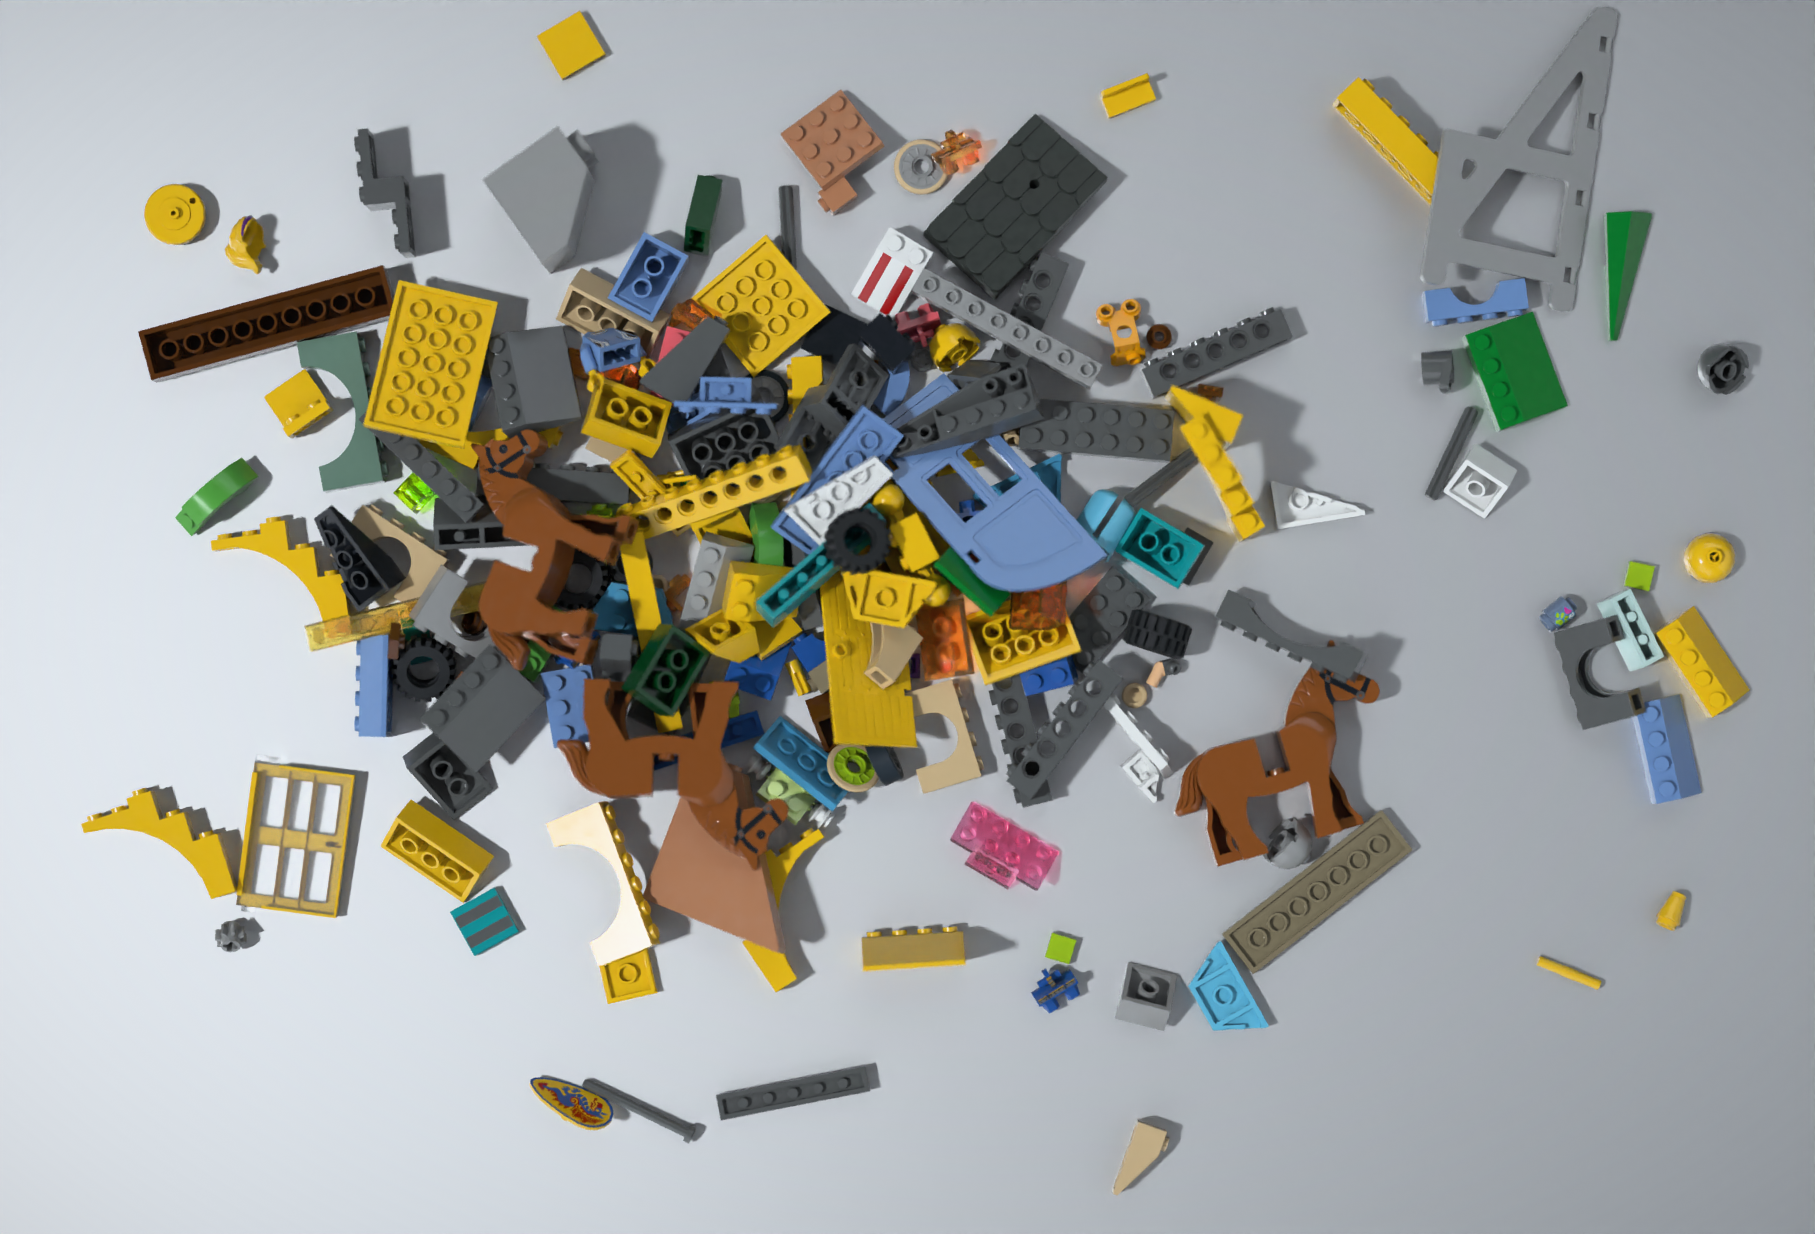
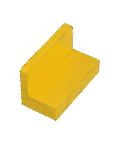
[1100,73,1156,119]

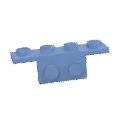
[674,377,777,414]

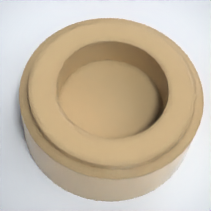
[1122,683,1147,708]

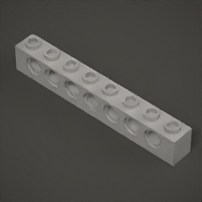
[912,268,1103,390]

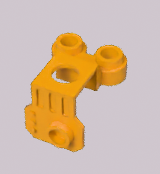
[1096,299,1146,366]

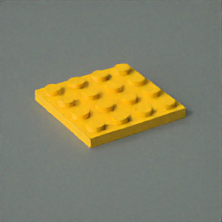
[690,235,831,377]

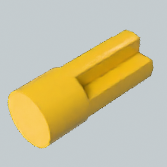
[785,658,812,696]

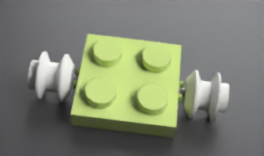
[745,754,835,829]

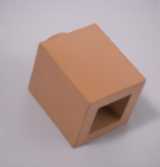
[817,177,858,215]

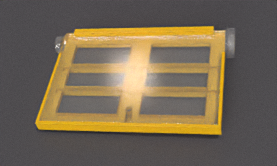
[236,754,356,918]

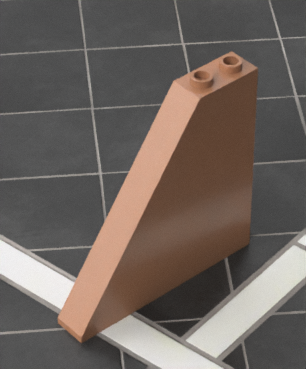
[643,763,786,954]

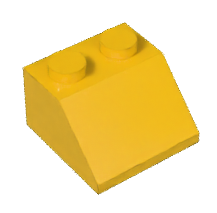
[685,609,760,663]

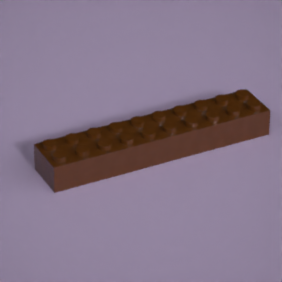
[138,265,394,383]

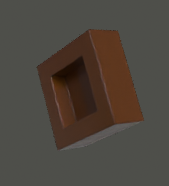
[388,623,406,659]

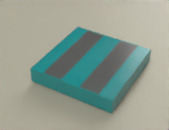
[450,887,519,956]

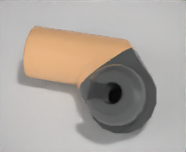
[1146,658,1181,688]

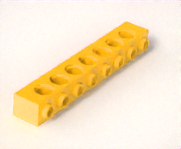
[614,444,812,539]

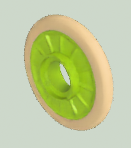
[827,744,879,792]

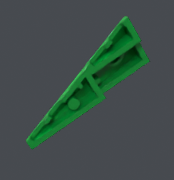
[1603,211,1652,341]

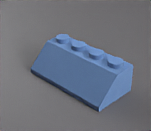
[354,635,393,737]
[1632,694,1702,804]

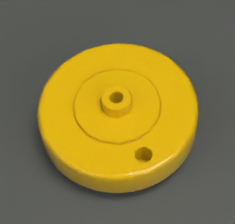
[144,184,206,245]

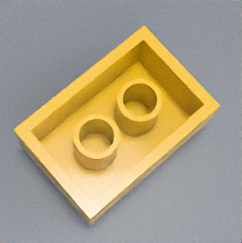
[581,378,672,458]

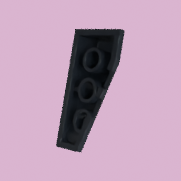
[314,505,406,612]

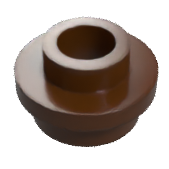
[1146,324,1172,350]
[461,610,485,635]

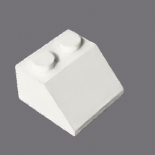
[1443,443,1517,519]

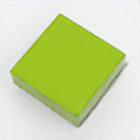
[1623,561,1655,591]
[1045,933,1076,964]

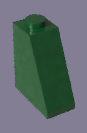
[684,175,723,256]

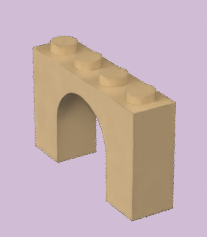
[329,504,450,609]
[905,679,985,794]

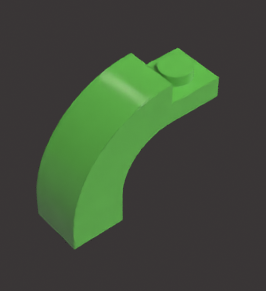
[175,458,258,536]
[748,502,784,566]

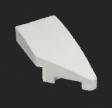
[1120,749,1159,803]

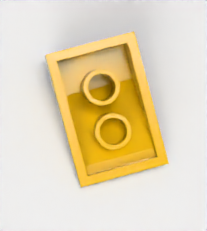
[722,560,799,622]

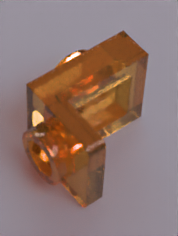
[665,574,691,613]

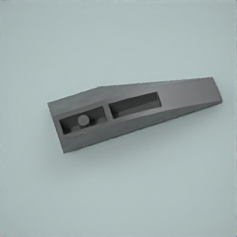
[892,363,1044,459]
[433,496,581,550]

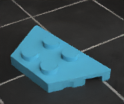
[1188,941,1269,1031]

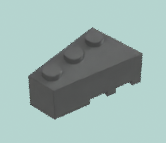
[599,633,641,682]

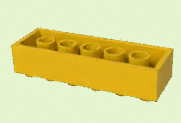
[1332,77,1463,206]

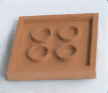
[780,89,885,191]

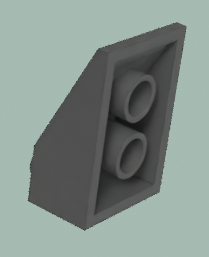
[403,733,493,820]

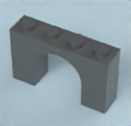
[1554,615,1646,730]

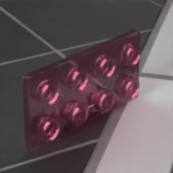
[950,801,1058,891]

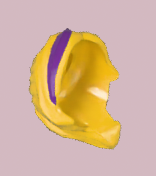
[225,215,266,275]

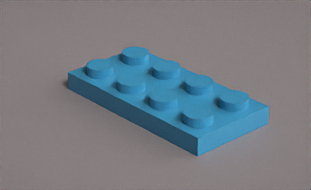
[753,716,849,811]

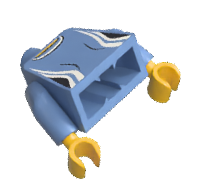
[580,328,656,392]

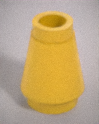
[1656,891,1687,931]

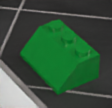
[933,547,1011,617]

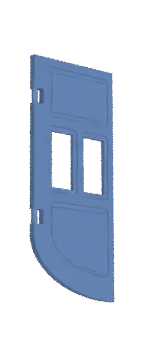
[883,373,1107,592]

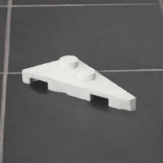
[1269,481,1365,530]

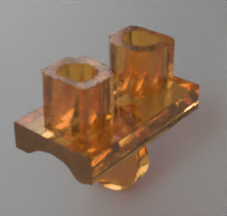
[931,130,982,175]

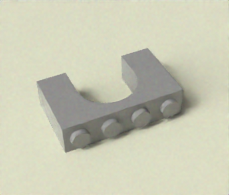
[408,564,506,658]

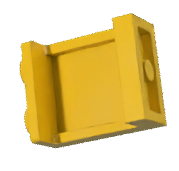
[690,507,754,559]

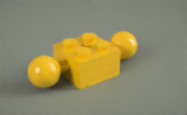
[872,483,951,606]

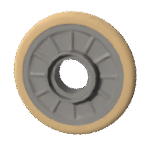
[894,139,949,195]

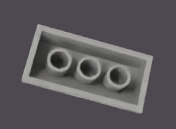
[678,531,755,637]

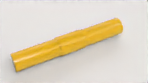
[1536,956,1601,990]

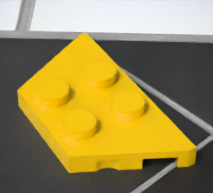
[840,568,938,629]

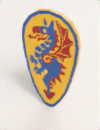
[529,1078,614,1130]

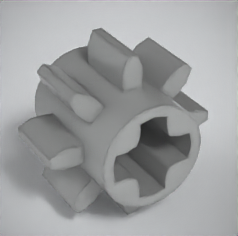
[215,921,247,952]

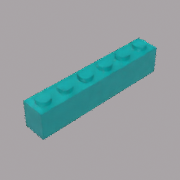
[756,502,887,628]

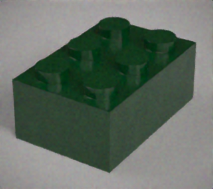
[621,624,711,717]

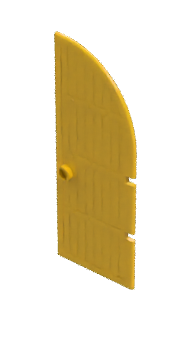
[820,545,917,748]

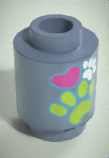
[1539,596,1577,632]

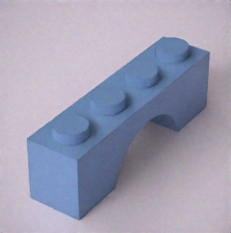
[1422,278,1529,327]

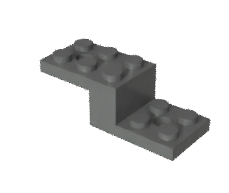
[354,128,416,258]
[774,343,889,470]

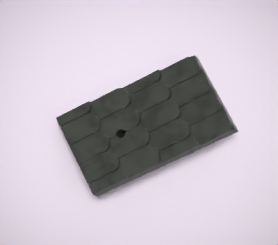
[923,113,1108,300]

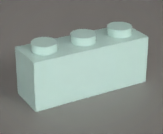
[1597,588,1664,671]

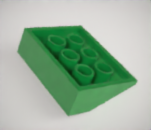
[1462,312,1568,432]

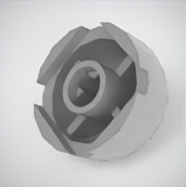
[1263,818,1312,869]

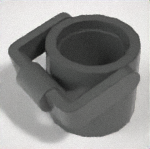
[1421,350,1454,394]

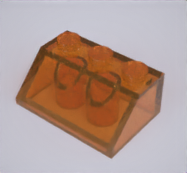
[1009,580,1067,630]
[916,598,975,681]

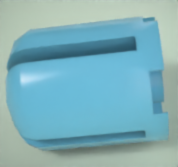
[1076,489,1136,563]

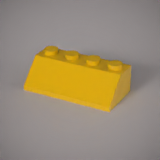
[1653,606,1750,718]
[380,800,494,903]

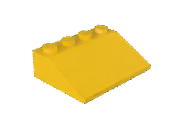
[1165,385,1243,450]
[960,585,1081,686]
[862,926,966,971]

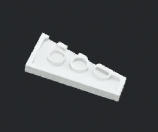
[784,455,893,546]
[1096,692,1173,780]

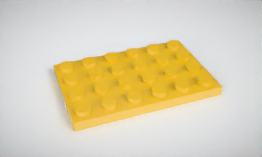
[363,280,498,449]

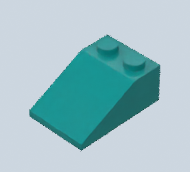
[1114,508,1205,589]

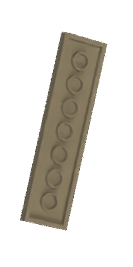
[1222,810,1413,974]

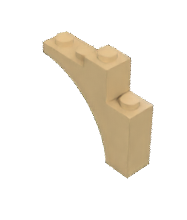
[840,573,923,689]

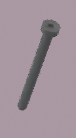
[582,1079,696,1143]

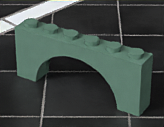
[297,331,389,493]

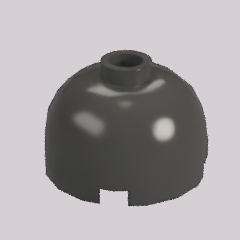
[1697,343,1749,395]

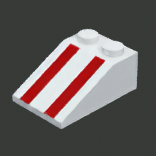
[851,227,933,320]

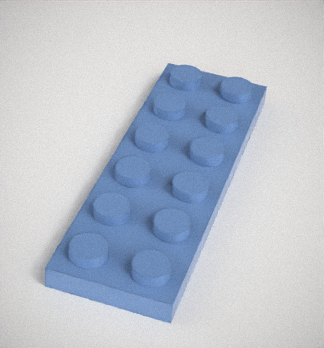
[770,404,904,555]

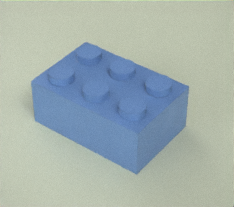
[541,665,595,748]

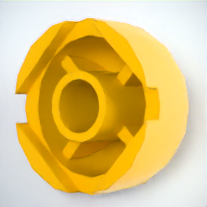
[929,323,980,372]
[1684,533,1735,583]

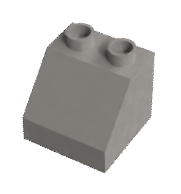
[482,126,599,274]

